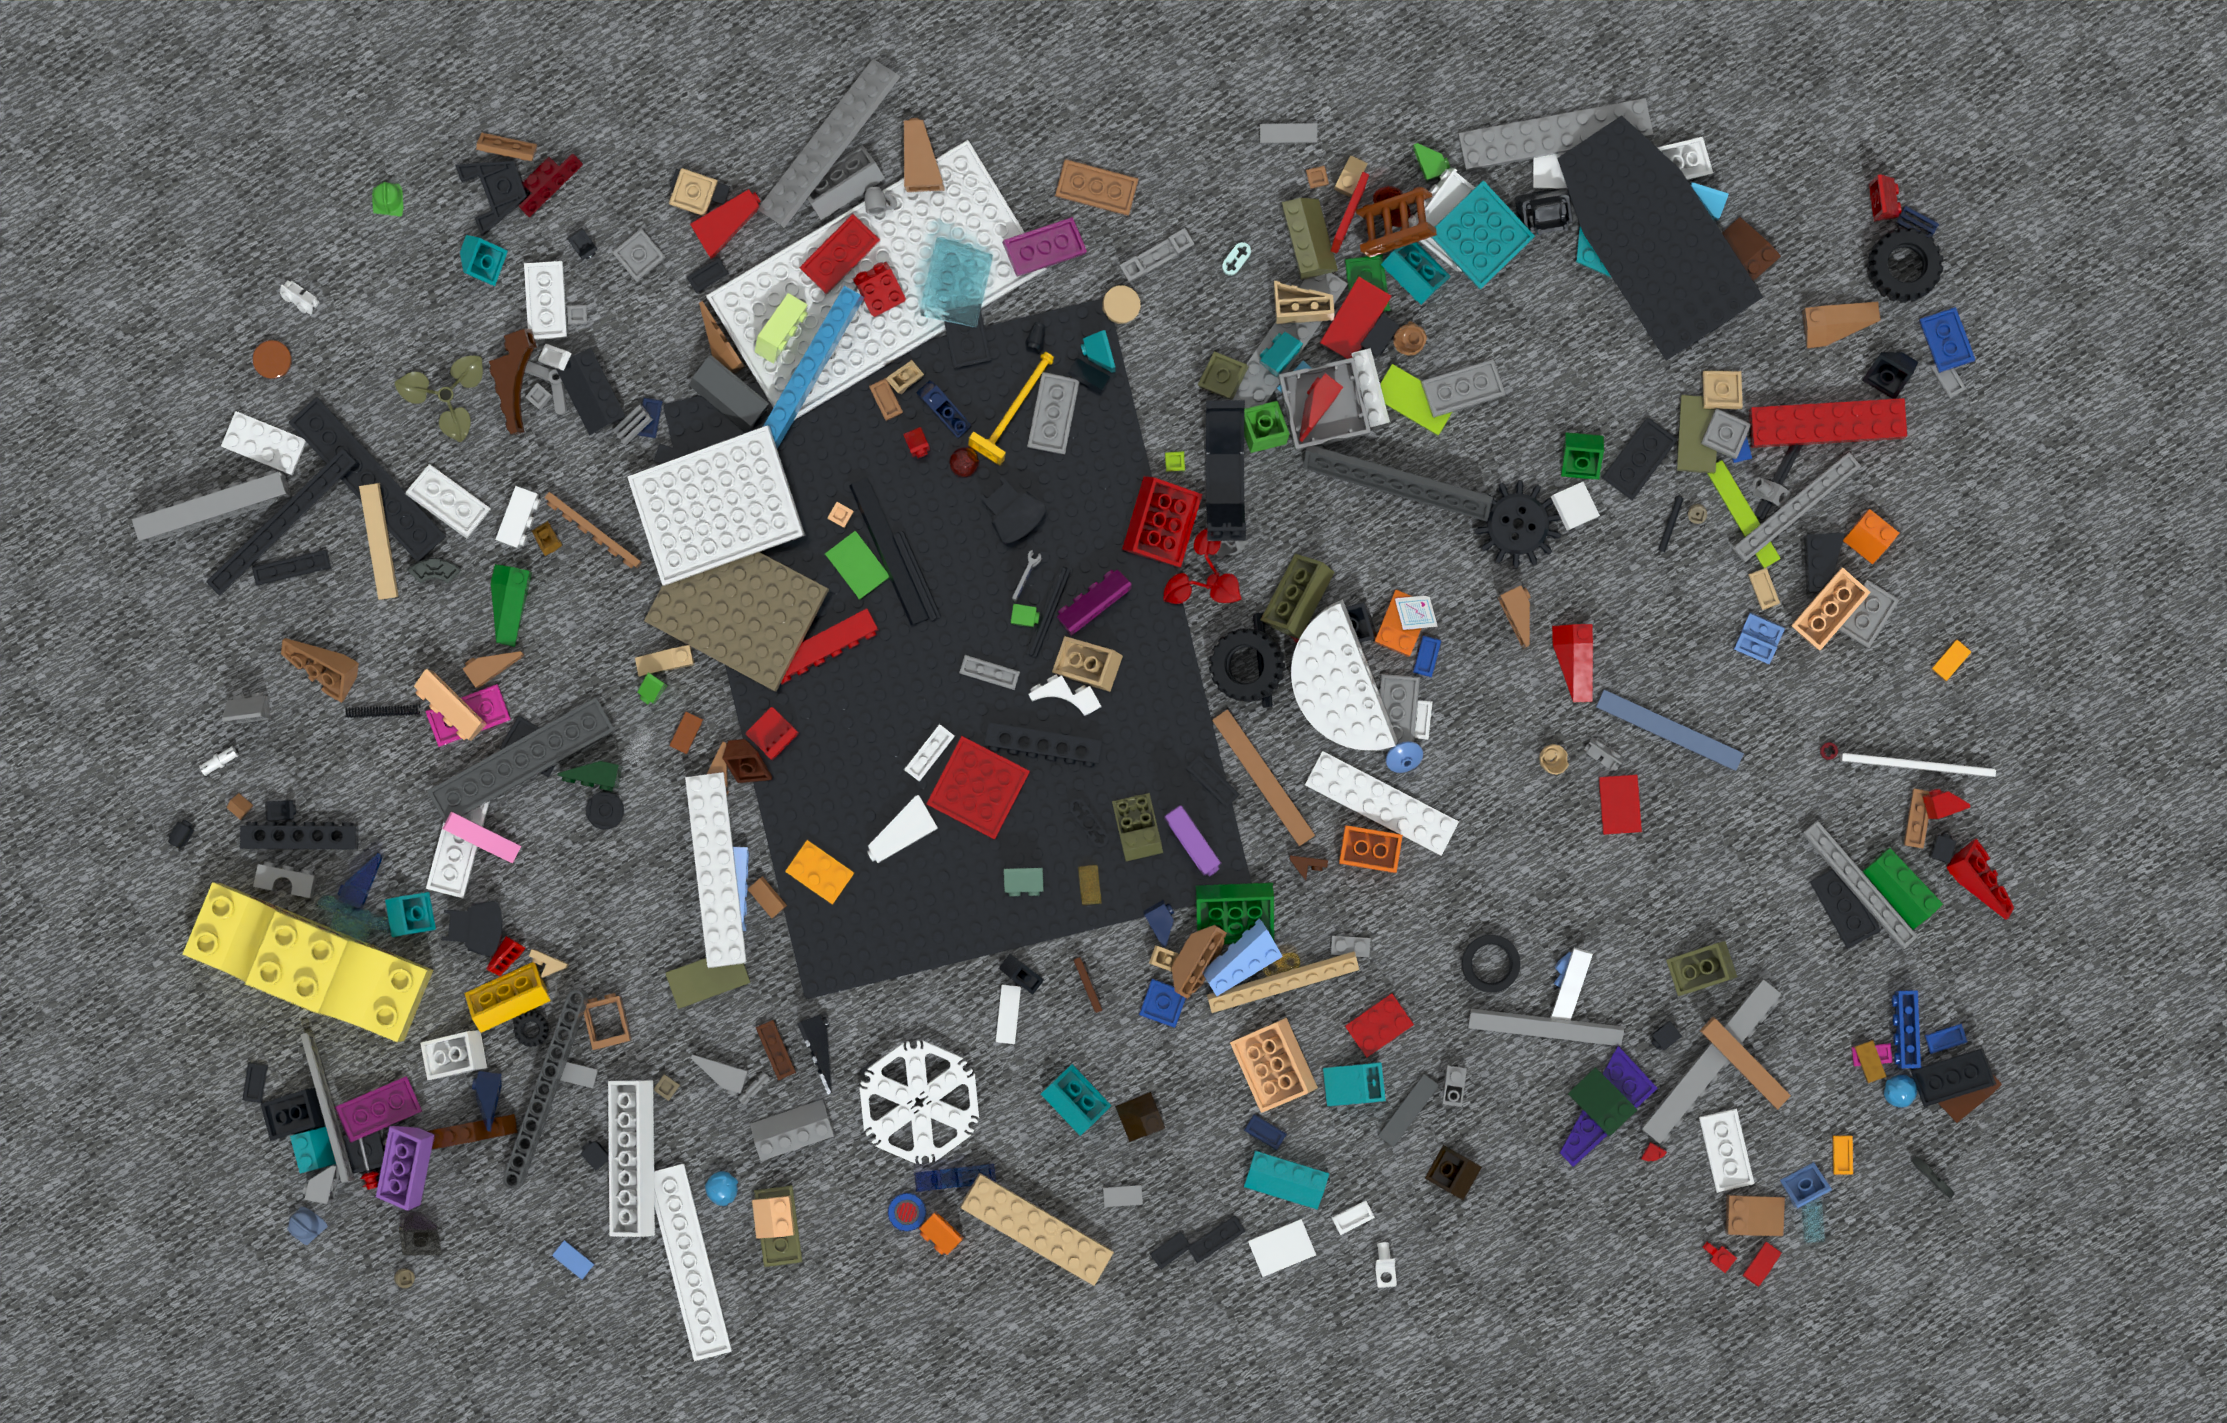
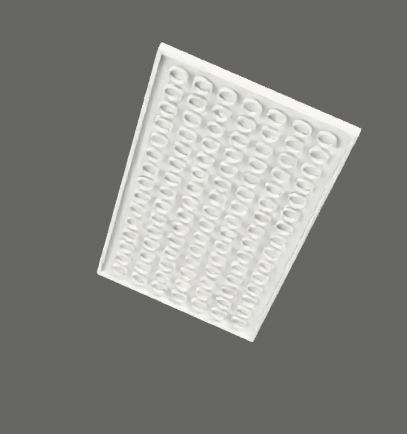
[706,140,1047,420]

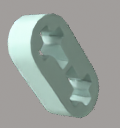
[1222,242,1251,276]

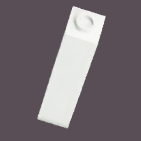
[867,795,938,863]

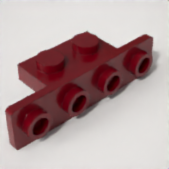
[519,154,583,217]

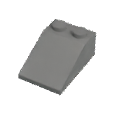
[222,693,271,724]

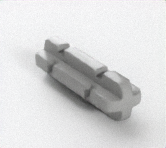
[738,1072,770,1105]

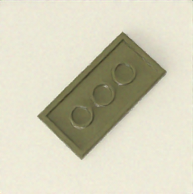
[1676,395,1717,474]
[665,958,751,1009]
[754,1185,803,1267]

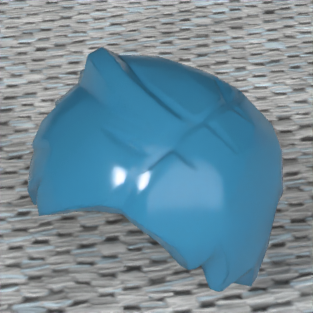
[1884,1075,1917,1108]
[705,1171,738,1206]

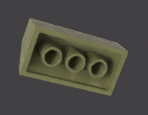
[1282,198,1338,280]
[1260,554,1335,639]

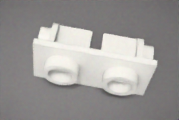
[280,280,319,315]

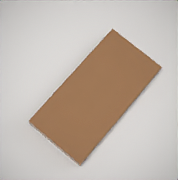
[1055,159,1139,216]

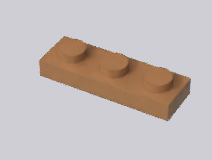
[476,133,537,161]
[1903,789,1929,849]

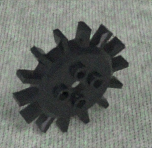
[1474,480,1561,569]

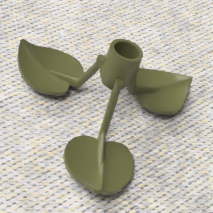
[394,356,483,442]

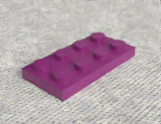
[1002,217,1087,277]
[335,1076,422,1143]

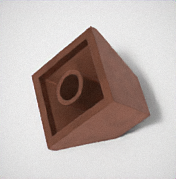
[722,739,772,783]

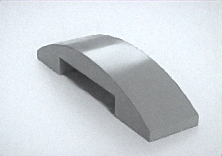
[1119,228,1194,282]

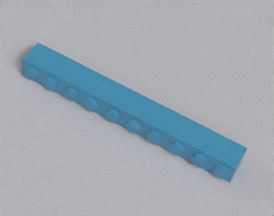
[763,285,865,449]

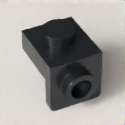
[567,228,598,260]
[265,800,296,821]

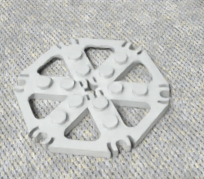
[859,1040,979,1164]

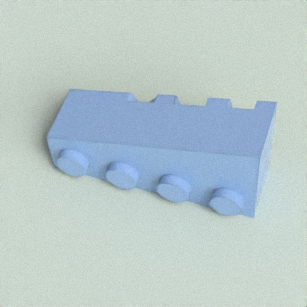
[1203,918,1283,996]

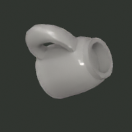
[865,187,897,215]

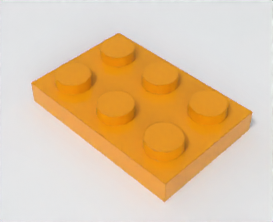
[785,840,854,905]

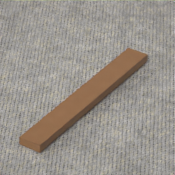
[1212,709,1315,846]

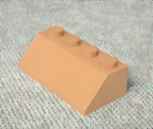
[1791,567,1871,650]
[414,669,487,741]

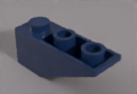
[916,380,972,438]

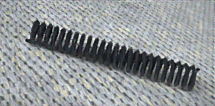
[345,704,421,719]

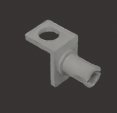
[1753,477,1791,508]

